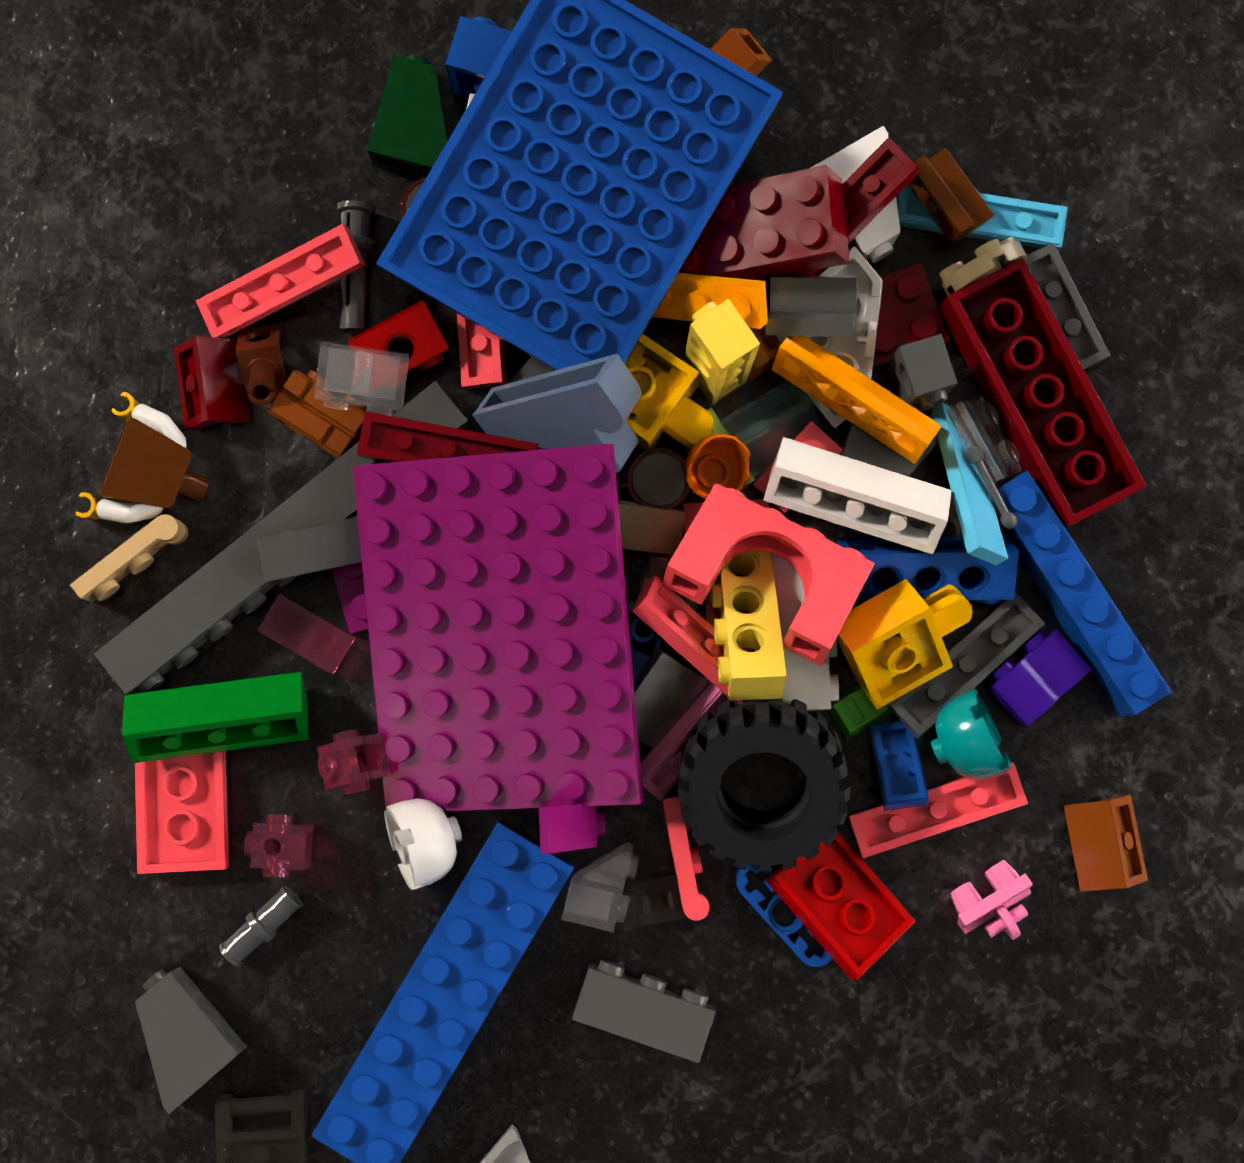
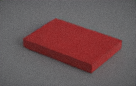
[766,830,916,981]

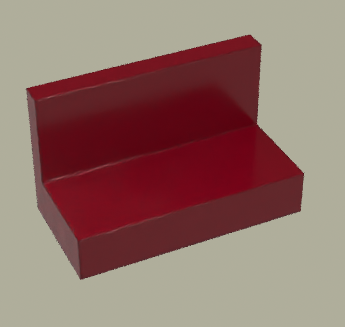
[173,336,251,431]

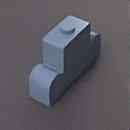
[472,354,641,473]

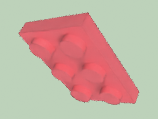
[135,751,229,874]

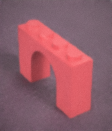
[662,483,875,667]

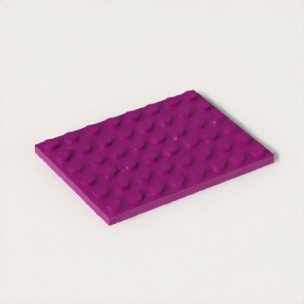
[353,443,644,811]

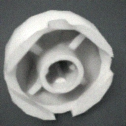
[384,798,462,890]

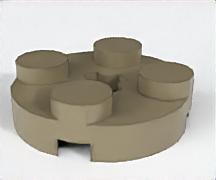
[939,237,1027,295]

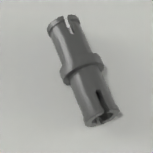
[219,886,303,966]

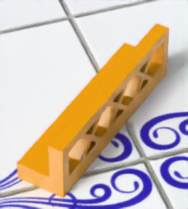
[771,336,942,464]

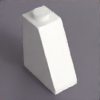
[811,126,900,263]

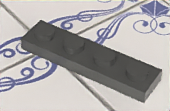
[887,592,1045,739]

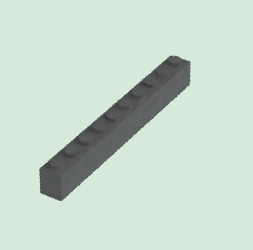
[94,381,471,695]

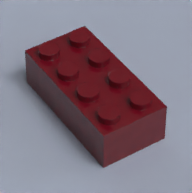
[679,165,850,280]

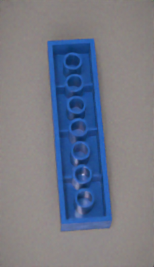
[311,820,575,1163]

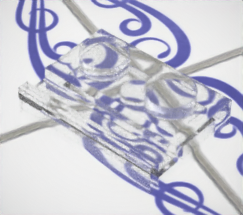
[946,396,1022,484]

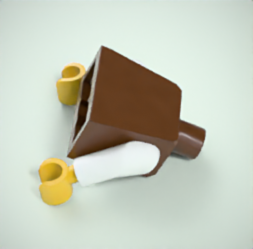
[76,392,209,524]

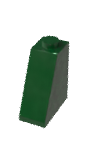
[367,55,449,178]

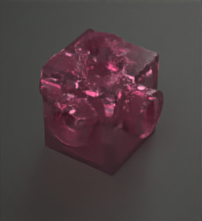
[317,729,390,795]
[244,814,314,878]

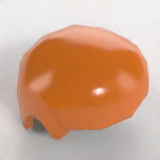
[685,433,751,499]

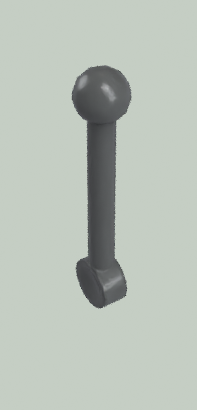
[965,445,1018,529]

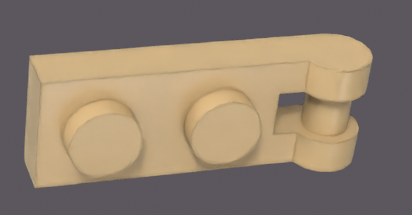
[70,514,188,602]

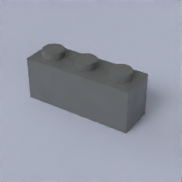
[572,960,716,1063]

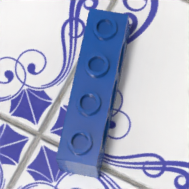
[837,535,1019,606]

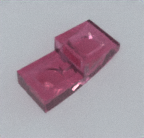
[257,593,355,675]

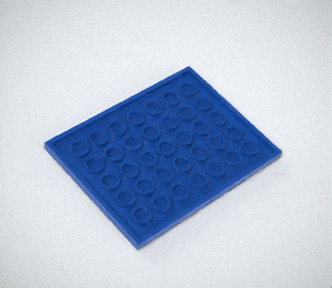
[376,0,783,370]

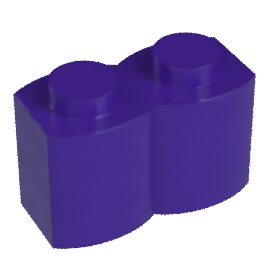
[986,629,1091,727]

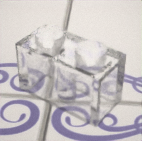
[314,341,409,416]

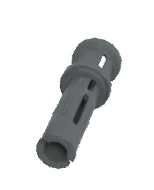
[337,200,375,333]

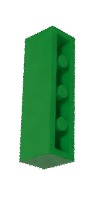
[122,672,309,763]

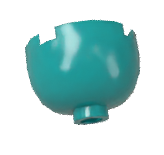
[931,689,1011,780]

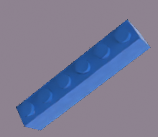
[992,470,1172,716]

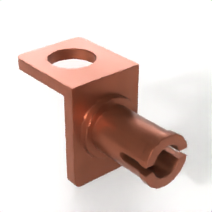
[235,324,288,405]

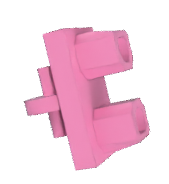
[951,860,1033,940]

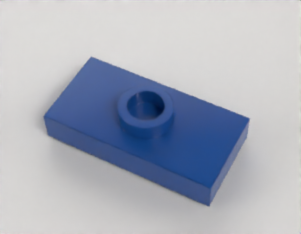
[868,721,929,811]

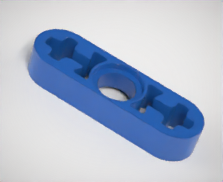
[735,864,832,967]

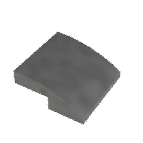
[634,647,712,749]

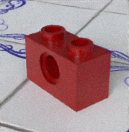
[347,301,449,391]

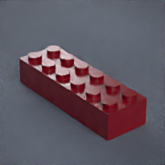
[938,258,1147,528]

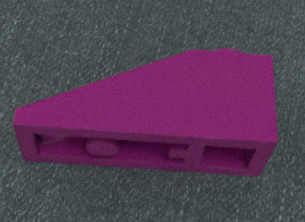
[539,804,606,854]

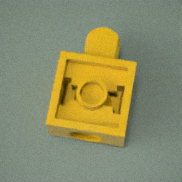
[625,334,714,453]
[837,579,973,710]

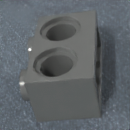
[886,334,958,414]

